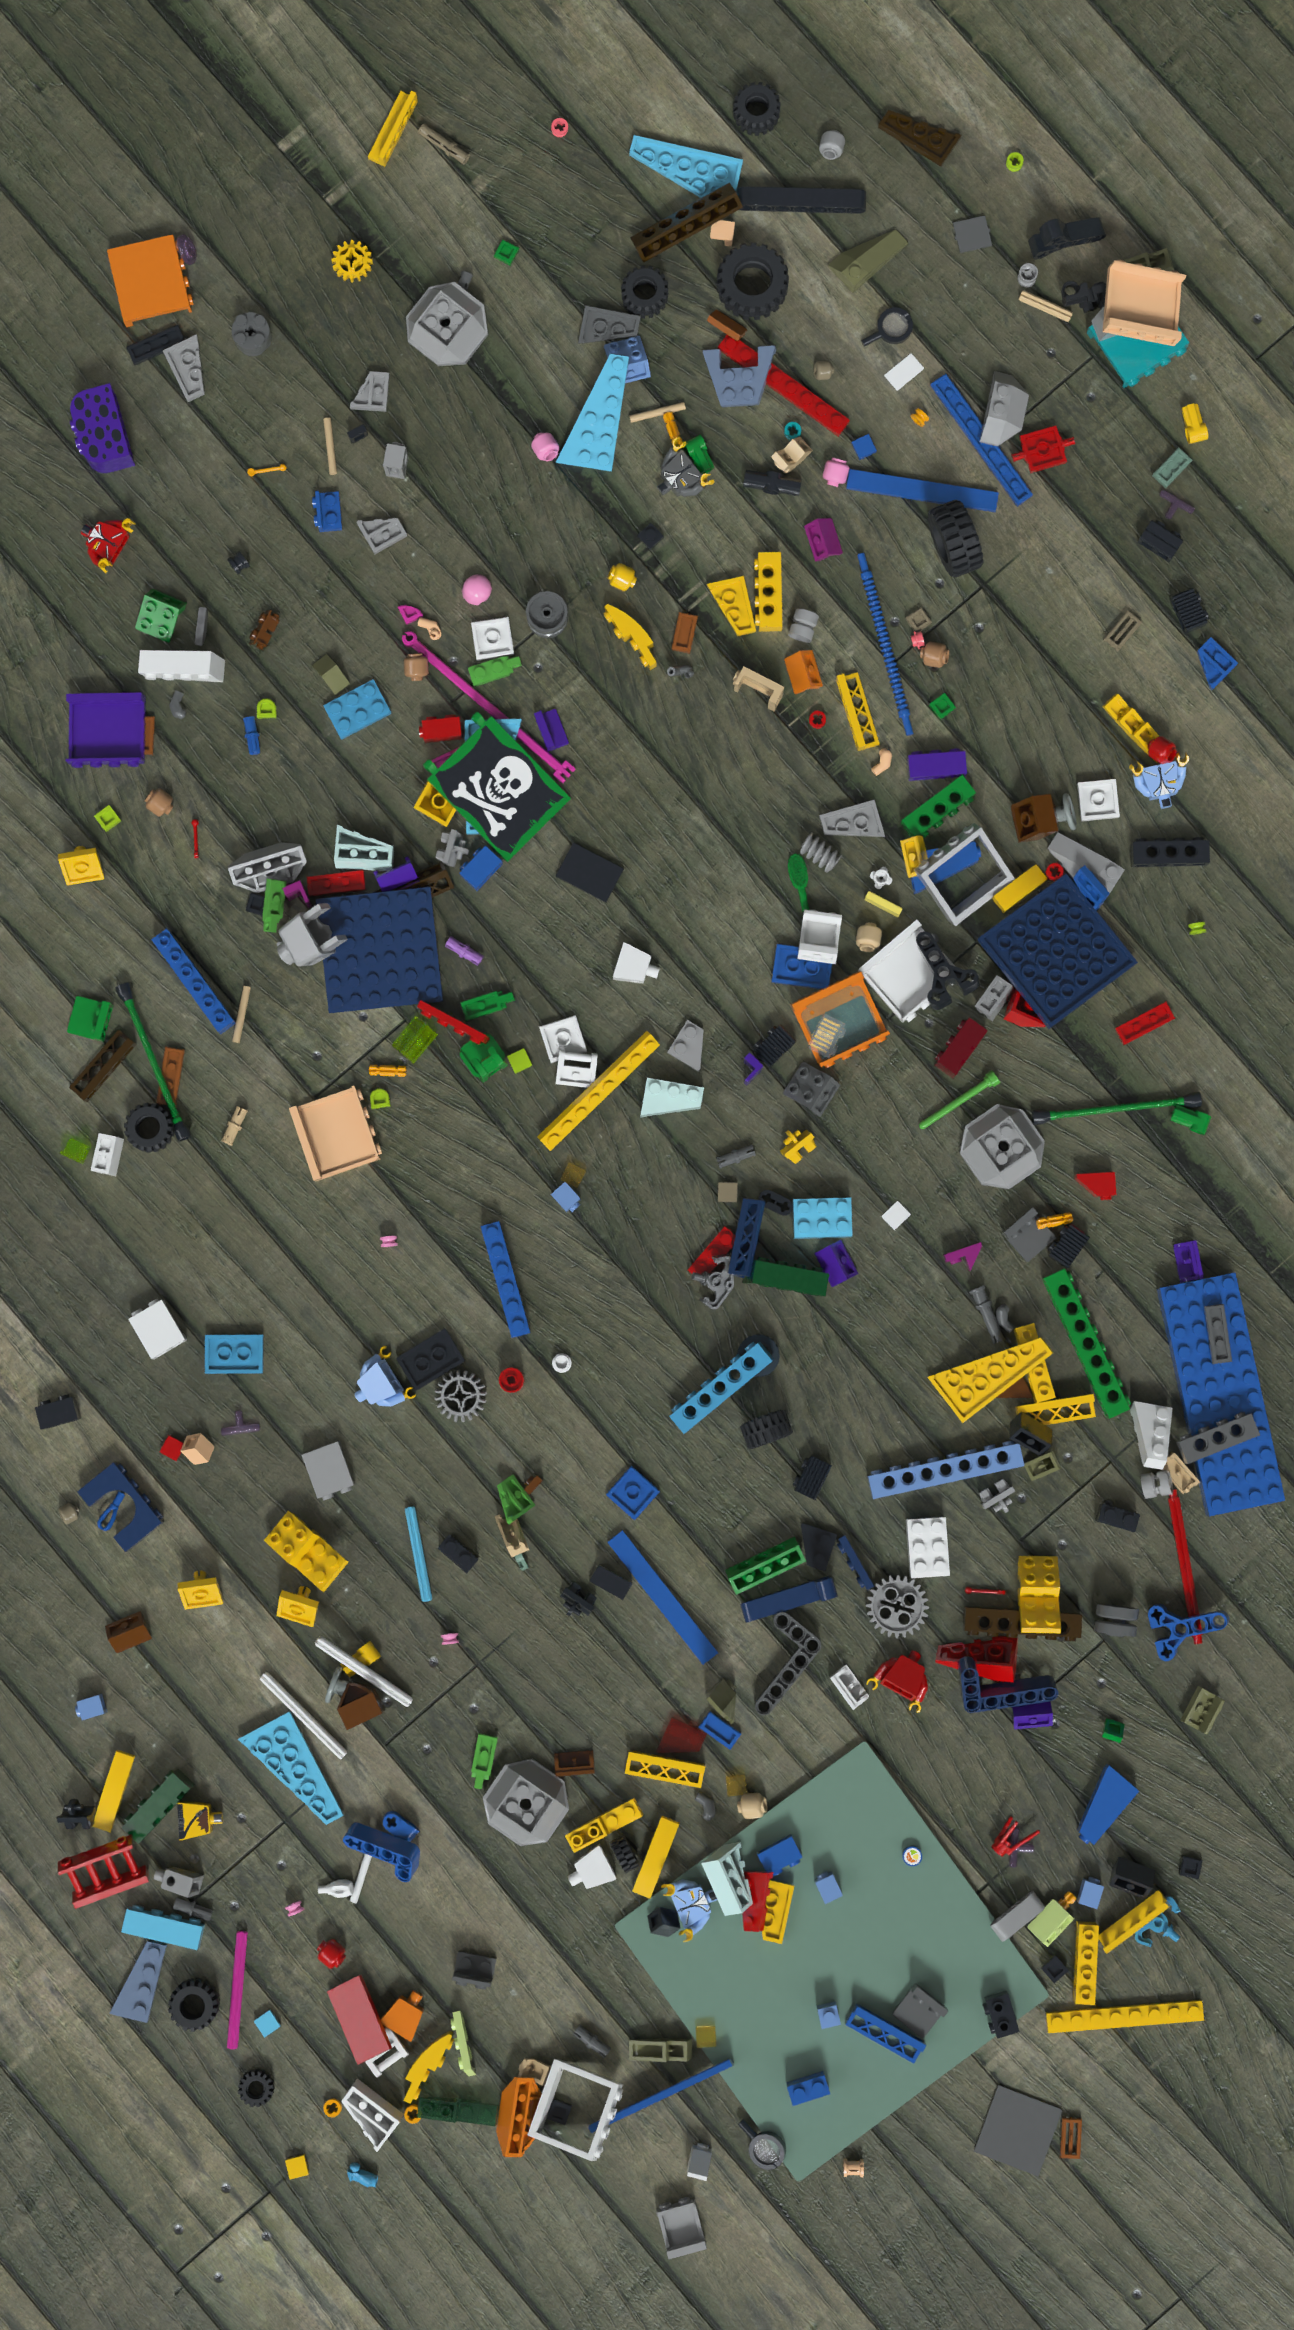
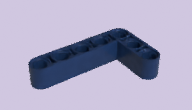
[740,1576,838,1623]
[958,1656,1058,1713]

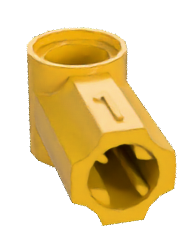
[1181,403,1208,444]
[340,1641,381,1677]

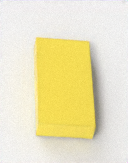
[865,891,902,917]

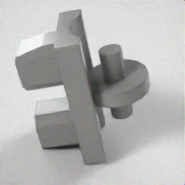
[436,829,469,868]
[979,1479,1015,1513]

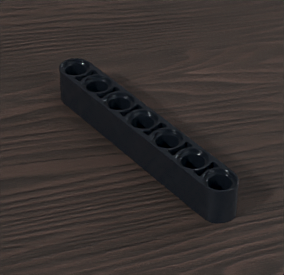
[737,187,866,214]

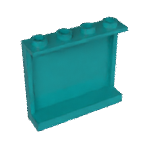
[1087,325,1189,388]

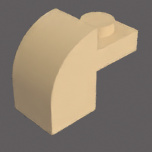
[771,437,813,473]

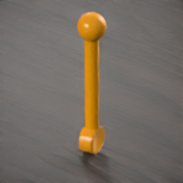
[247,464,287,477]

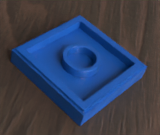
[606,1466,660,1520]

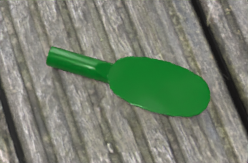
[788,854,810,912]

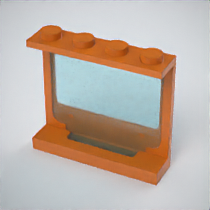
[790,971,890,1068]

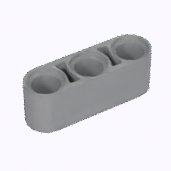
[990,1891,1045,1942]

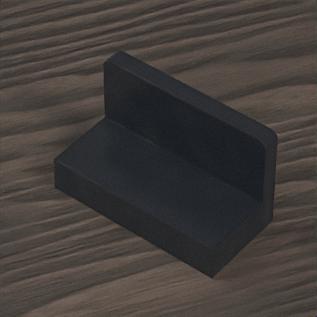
[590,1564,633,1600]

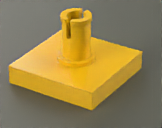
[58,846,104,885]
[177,1570,223,1609]
[276,1586,319,1627]

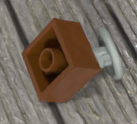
[1011,793,1077,843]
[325,1666,385,1730]

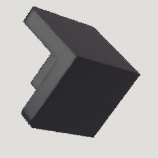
[647,1907,681,1937]

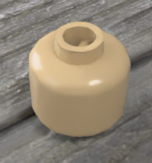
[856,922,882,952]
[737,1793,767,1819]

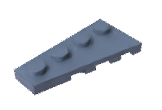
[109,1940,167,2023]

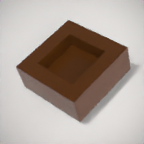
[524,1475,543,1495]

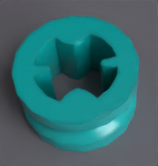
[784,422,801,441]

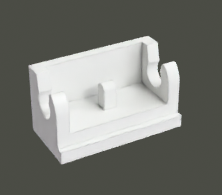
[91,1133,124,1177]
[830,1664,869,1710]

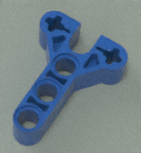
[1148,1604,1229,1661]

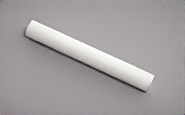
[350,1854,372,1903]

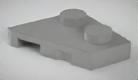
[350,371,390,412]
[356,518,407,554]
[667,1020,704,1072]

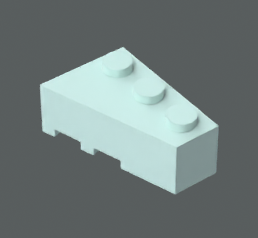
[334,825,394,871]
[640,1078,704,1117]
[701,1842,753,1916]

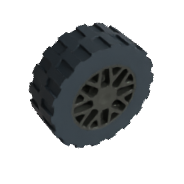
[737,1334,780,1377]

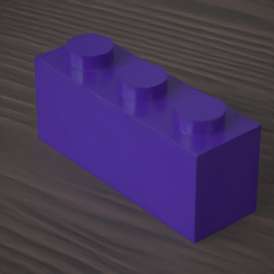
[907,749,967,781]

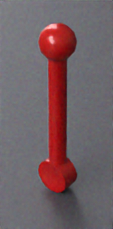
[191,819,199,858]
[965,1586,1006,1595]

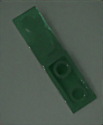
[417,2097,499,2126]

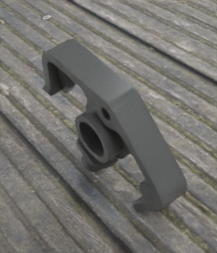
[691,1254,734,1310]

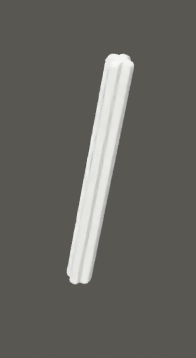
[315,1636,413,1707]
[260,1672,347,1759]

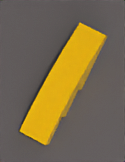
[1102,694,1159,763]
[92,1750,135,1833]
[632,1816,679,1898]

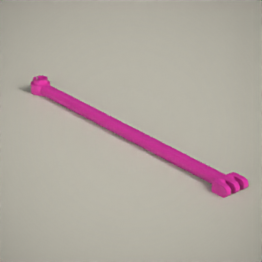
[402,631,576,783]

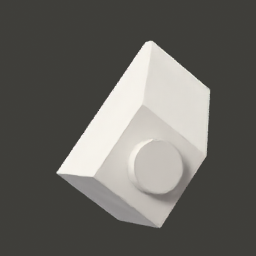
[687,2143,712,2181]

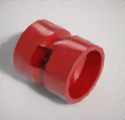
[499,1368,525,1393]

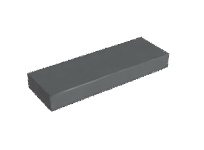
[1204,1304,1232,1364]

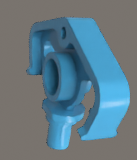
[1135,1896,1181,1947]

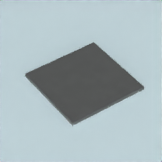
[974,2085,1062,2176]

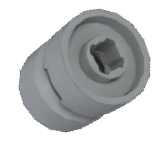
[788,609,819,643]
[1141,1470,1173,1499]

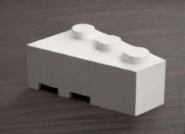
[1130,1401,1172,1470]
[342,2079,404,2152]

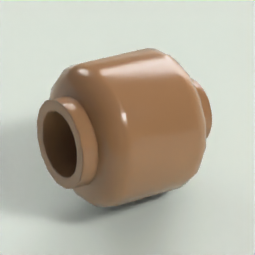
[920,641,949,668]
[403,653,429,681]
[144,788,174,817]

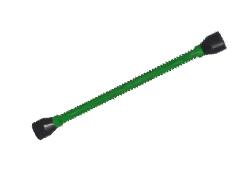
[115,982,192,1142]
[1032,1092,1202,1125]

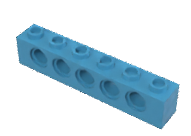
[669,1342,774,1434]

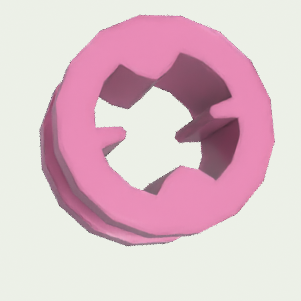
[380,1236,398,1247]
[441,1633,459,1645]
[285,1900,305,1917]

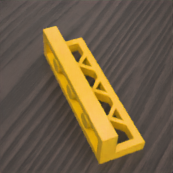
[368,91,418,167]
[836,672,880,751]
[1015,1394,1096,1425]
[625,1750,705,1788]
[1098,1890,1171,1954]

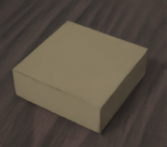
[905,607,932,632]
[718,1182,737,1202]

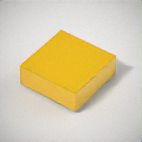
[285,2154,309,2180]

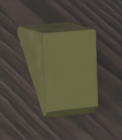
[312,654,350,696]
[1024,1451,1061,1481]

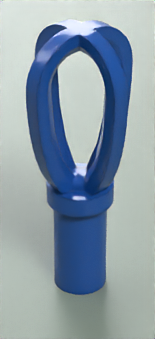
[97,1492,125,1531]

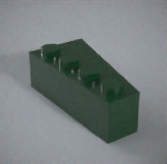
[742,1257,829,1297]
[122,1769,195,1844]

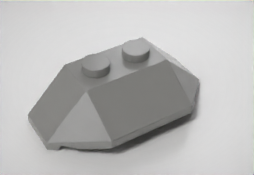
[980,371,1029,447]
[228,842,307,893]

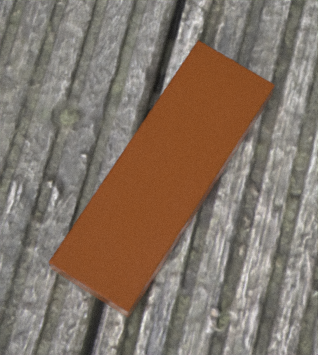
[156,1047,185,1107]

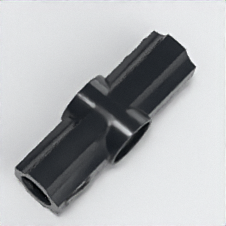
[743,470,802,496]

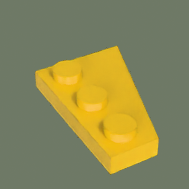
[707,576,756,636]
[762,1880,795,1944]

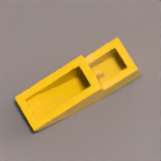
[992,865,1048,913]

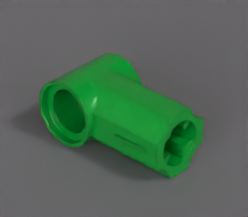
[684,434,714,475]
[1170,1105,1212,1135]

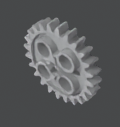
[866,1575,929,1638]

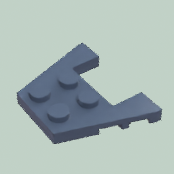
[703,346,776,407]

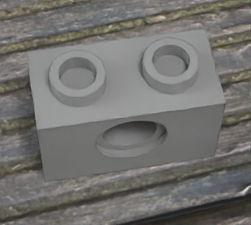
[383,442,408,479]

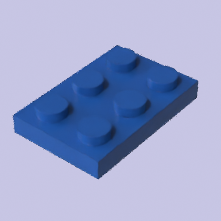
[772,944,832,989]

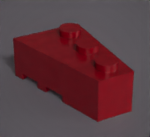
[934,1017,988,1079]

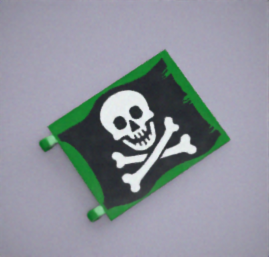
[423,712,571,862]

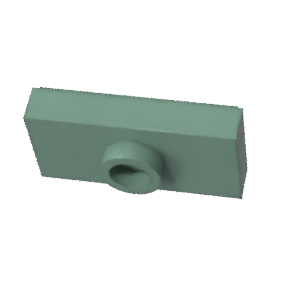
[1152,448,1192,489]

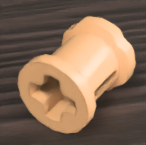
[843,2159,864,2177]

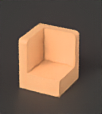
[710,220,735,247]
[180,1433,214,1465]

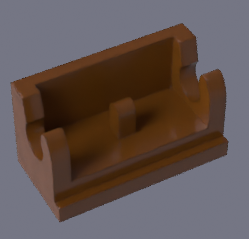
[554,1750,595,1777]

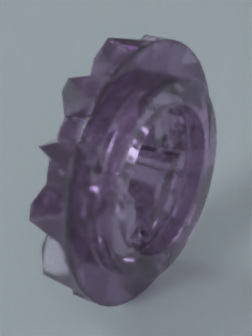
[176,234,197,265]

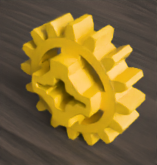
[331,240,373,283]

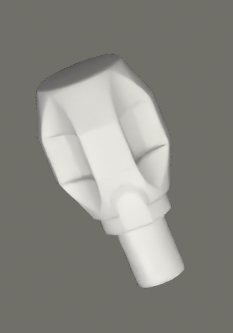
[318,1879,354,1898]

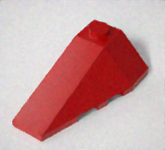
[1003,988,1046,1027]
[935,1636,1018,1682]

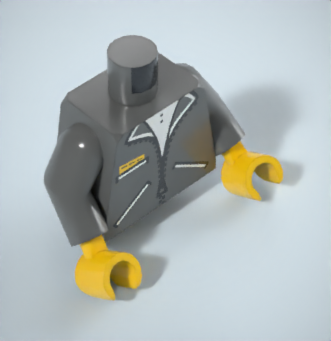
[657,437,715,497]

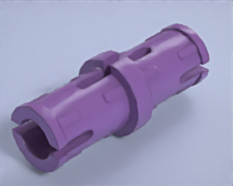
[445,936,484,966]

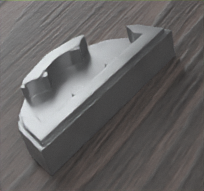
[195,607,208,646]

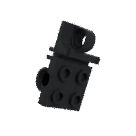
[1061,281,1106,313]

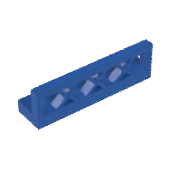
[845,2003,926,2064]

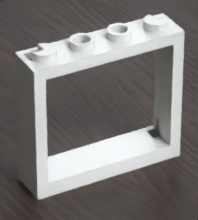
[528,2059,623,2161]

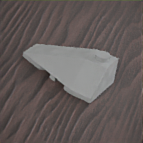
[1047,833,1125,903]

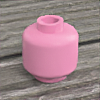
[531,432,559,461]
[823,458,850,487]

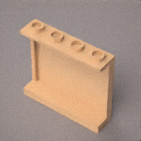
[1102,260,1186,346]
[289,1086,382,1182]

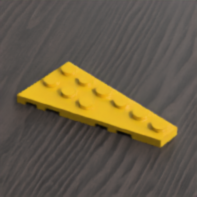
[928,1337,1054,1423]

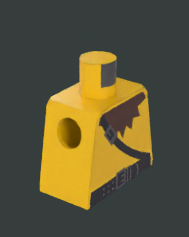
[177,1801,223,1840]

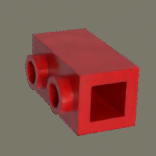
[419,715,462,743]

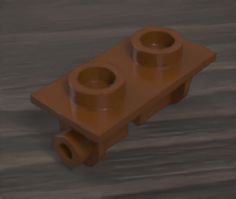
[249,610,280,650]

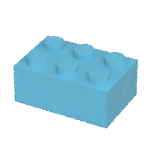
[793,1198,852,1239]

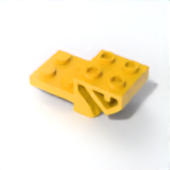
[264,1510,349,1592]
[1018,1556,1061,1633]

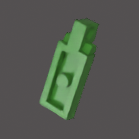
[468,656,522,687]
[263,879,287,933]
[471,1733,498,1789]

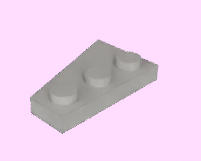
[163,334,205,402]
[819,800,885,837]

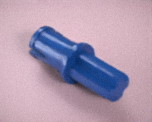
[243,716,260,755]

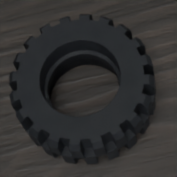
[717,242,789,320]
[927,500,984,577]

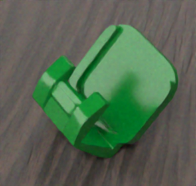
[460,1033,508,1083]

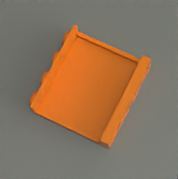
[107,234,194,327]

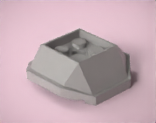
[406,282,489,366]
[959,1104,1045,1189]
[483,1758,569,1846]

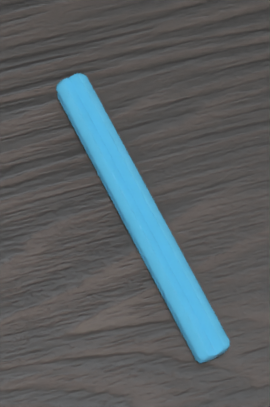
[405,1506,432,1602]

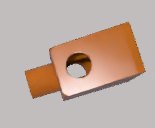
[381,1990,424,2042]

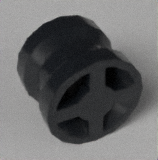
[227,551,250,575]

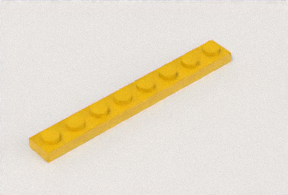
[537,1031,660,1151]
[1046,2000,1204,2033]

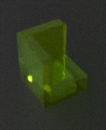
[59,1138,91,1164]

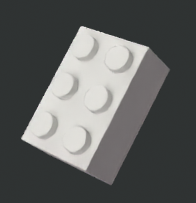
[905,1517,950,1578]

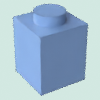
[551,1182,581,1213]
[75,1694,107,1720]
[814,1871,843,1904]
[1076,1877,1104,1909]
[816,2001,841,2029]

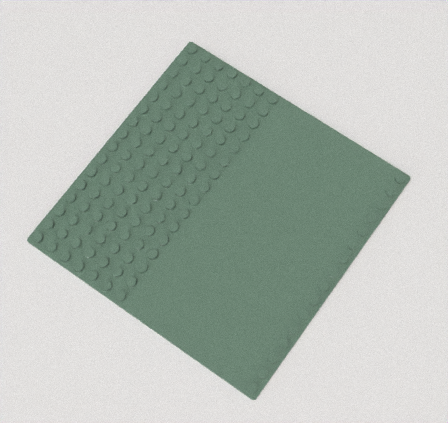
[615,1741,1049,2181]

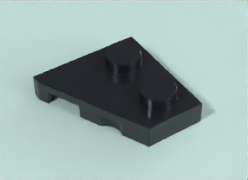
[801,1523,837,1572]

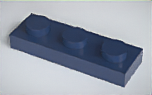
[837,1535,874,1590]

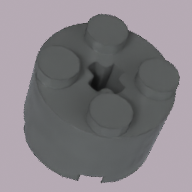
[232,312,272,356]

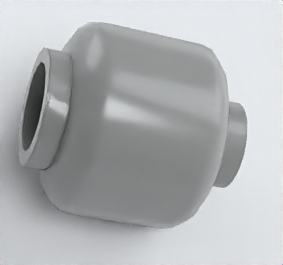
[819,130,845,160]

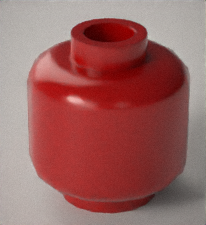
[1148,736,1177,764]
[317,1939,347,1969]

